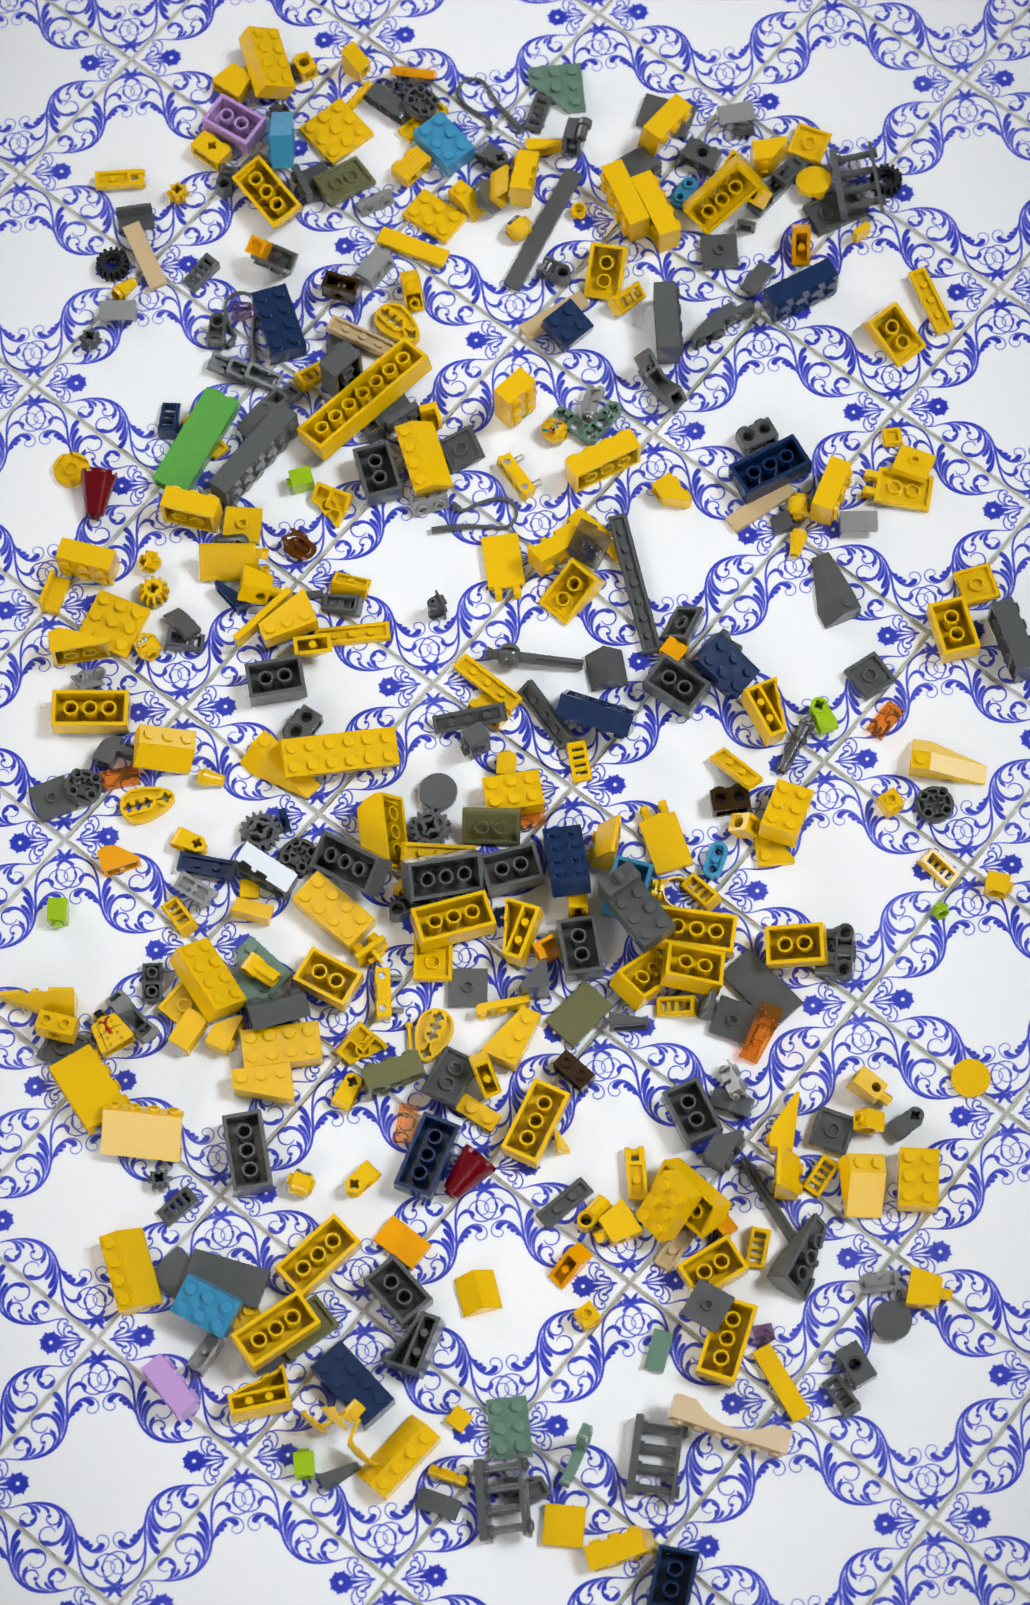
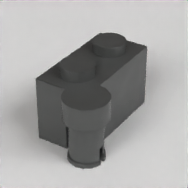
[563,117,593,157]

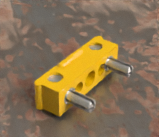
[497,452,543,502]
[374,966,404,1022]

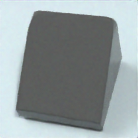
[737,218,757,234]
[769,510,794,536]

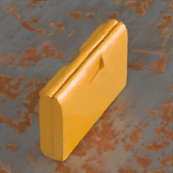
[390,65,438,80]
[373,1215,432,1271]

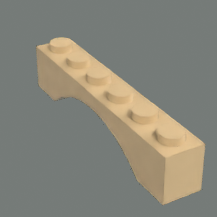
[666,1393,793,1458]

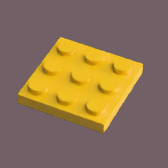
[299,98,374,167]
[79,589,152,660]

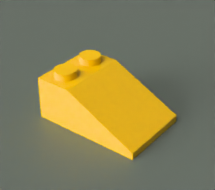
[584,242,630,300]
[861,301,927,368]
[538,557,606,625]
[47,628,111,667]
[588,815,621,871]
[609,947,666,1012]
[773,1145,803,1201]
[838,1153,887,1219]

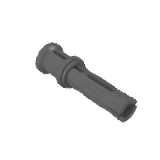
[775,719,815,775]

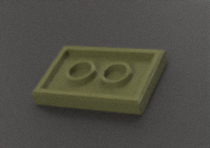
[311,156,376,207]
[462,807,521,845]
[545,980,614,1048]
[284,1294,340,1362]

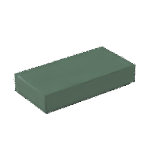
[644,1328,674,1373]

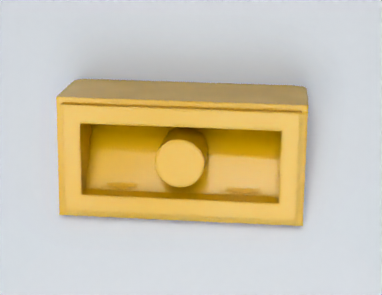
[330,572,372,601]

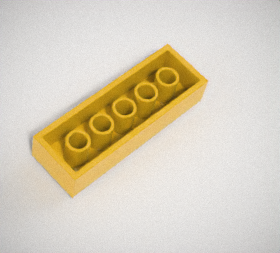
[279,726,400,780]

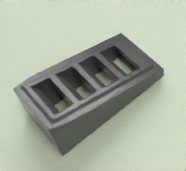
[524,93,553,134]
[182,252,220,293]
[362,417,387,444]
[321,593,364,617]
[164,628,205,653]
[698,990,716,1021]
[609,1012,649,1032]
[156,1185,200,1228]
[821,1373,862,1420]
[316,1461,360,1492]

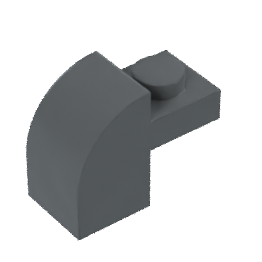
[93,736,134,771]

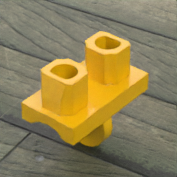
[352,932,389,968]

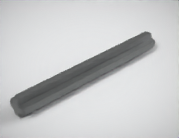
[739,1156,796,1243]

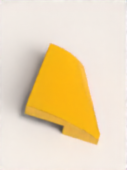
[311,482,354,527]
[333,1021,389,1064]

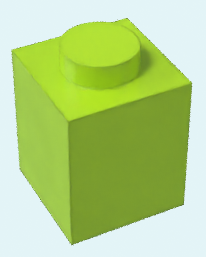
[286,465,315,495]
[47,898,70,928]
[293,1448,316,1481]

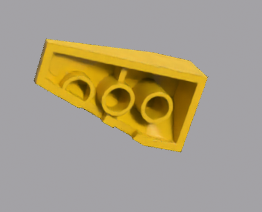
[240,730,321,799]
[0,987,79,1018]

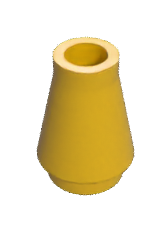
[111,277,138,300]
[789,528,808,557]
[196,768,225,786]

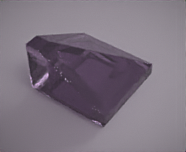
[232,301,253,323]
[752,1323,776,1350]

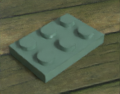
[486,1395,533,1462]

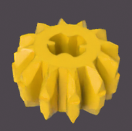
[138,575,170,608]

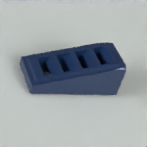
[157,402,181,440]
[214,580,250,615]

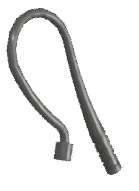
[456,77,525,134]
[223,291,257,363]
[431,496,518,534]

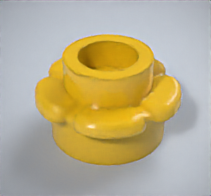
[570,202,587,219]

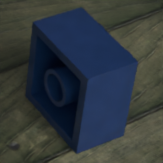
[540,298,594,353]

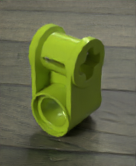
[809,697,839,736]

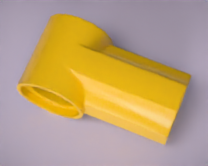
[240,952,281,988]
[577,1194,612,1233]

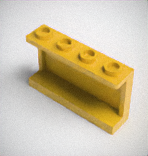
[48,1044,131,1136]
[100,1101,185,1162]

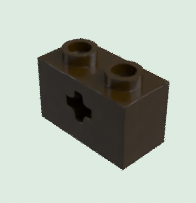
[321,270,362,305]

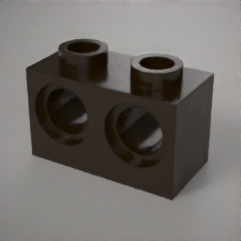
[709,784,751,818]
[553,1049,595,1095]

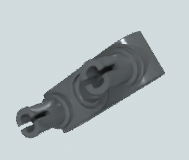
[815,923,856,983]

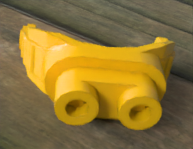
[649,876,685,907]

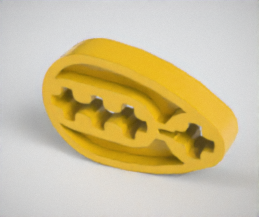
[374,303,420,345]
[120,786,175,825]
[415,1008,454,1064]

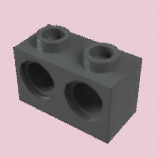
[735,417,779,457]
[282,704,324,739]

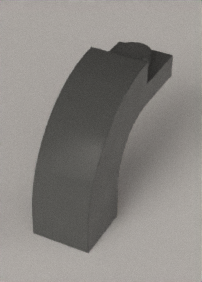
[634,348,688,411]
[105,989,161,1045]

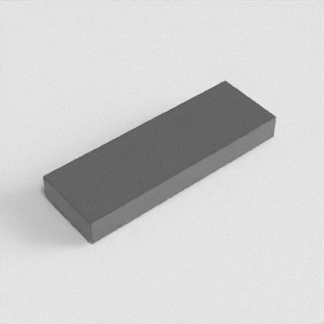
[535,1177,594,1231]

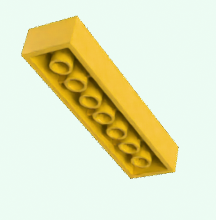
[296,337,433,461]

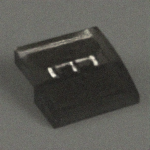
[566,518,613,571]

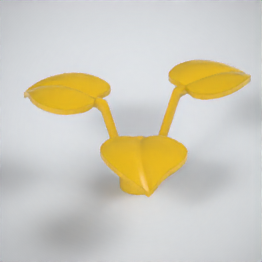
[300,1399,380,1465]

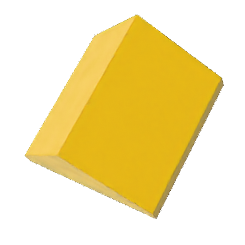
[454,1269,503,1318]

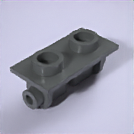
[427,590,448,620]

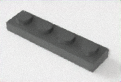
[517,679,575,750]
[432,702,508,735]

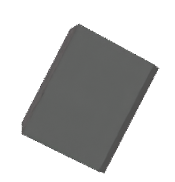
[661,606,704,647]
[585,646,629,692]
[519,957,549,1000]

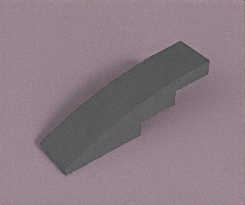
[746,154,808,218]
[206,351,284,391]

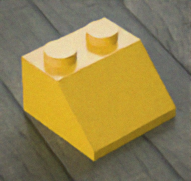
[750,136,788,178]

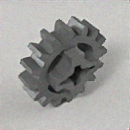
[410,807,451,844]
[239,810,281,851]

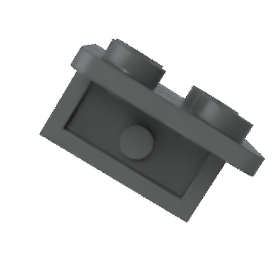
[615,146,662,177]
[290,162,329,205]
[250,240,299,276]
[377,394,420,435]

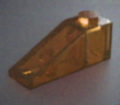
[738,1002,784,1064]

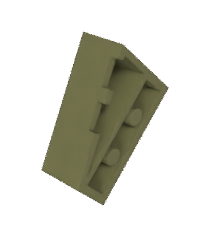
[361,1050,425,1102]

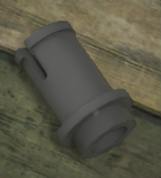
[732,122,755,138]

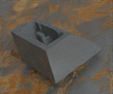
[702,1130,746,1175]

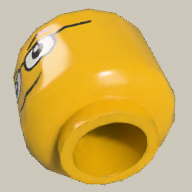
[134,632,162,661]

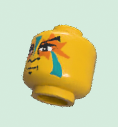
[540,417,569,444]
[786,493,812,521]

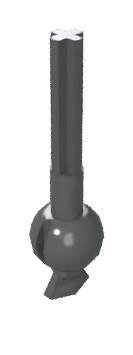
[485,643,584,670]

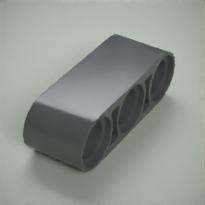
[363,82,411,125]

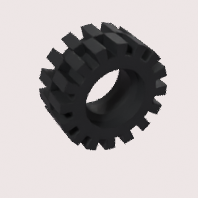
[869,163,903,199]
[96,247,130,282]

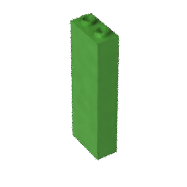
[152,387,241,491]

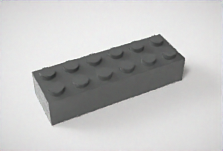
[209,402,299,507]

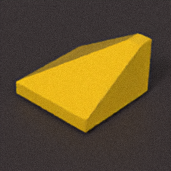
[554,1130,570,1155]

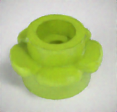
[931,902,950,920]

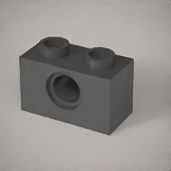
[680,137,723,177]
[460,721,491,761]
[833,1340,878,1390]

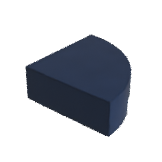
[278,808,292,833]

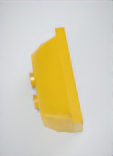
[231,155,304,230]
[357,792,408,872]

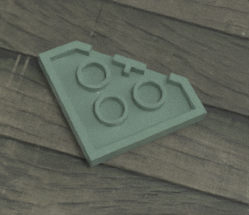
[527,63,586,114]
[237,935,293,1010]

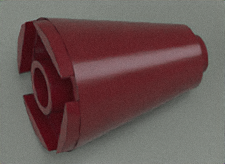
[80,467,118,520]
[444,1143,497,1199]

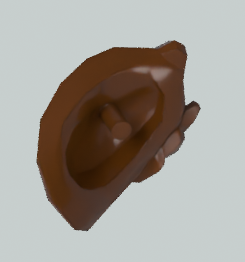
[281,528,317,560]

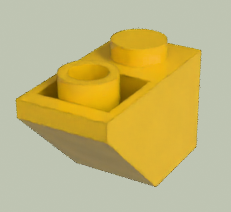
[341,41,371,83]
[399,269,425,313]
[651,472,692,509]
[205,1015,246,1056]

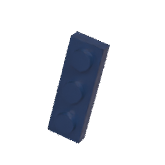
[176,851,236,882]

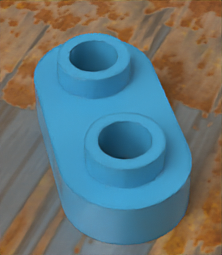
[671,177,698,210]
[703,841,728,879]

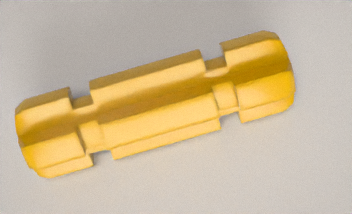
[346,80,373,110]
[428,1464,468,1487]

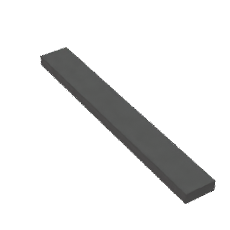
[503,168,583,292]
[608,513,661,656]

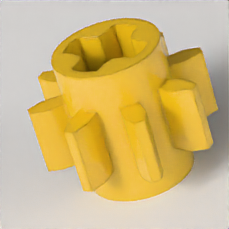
[166,182,190,205]
[138,550,162,574]

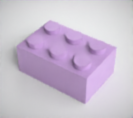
[202,93,268,155]
[141,1353,201,1423]

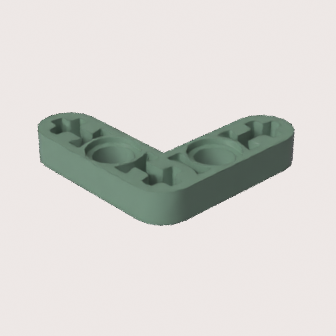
[553,401,622,446]
[559,1422,593,1488]

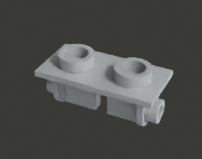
[356,188,395,218]
[577,383,605,424]
[410,491,450,517]
[70,666,106,690]
[719,1059,748,1100]
[859,1269,902,1294]

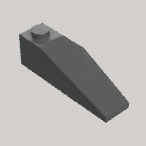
[811,552,861,630]
[766,1213,827,1302]

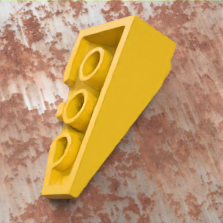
[909,739,987,785]

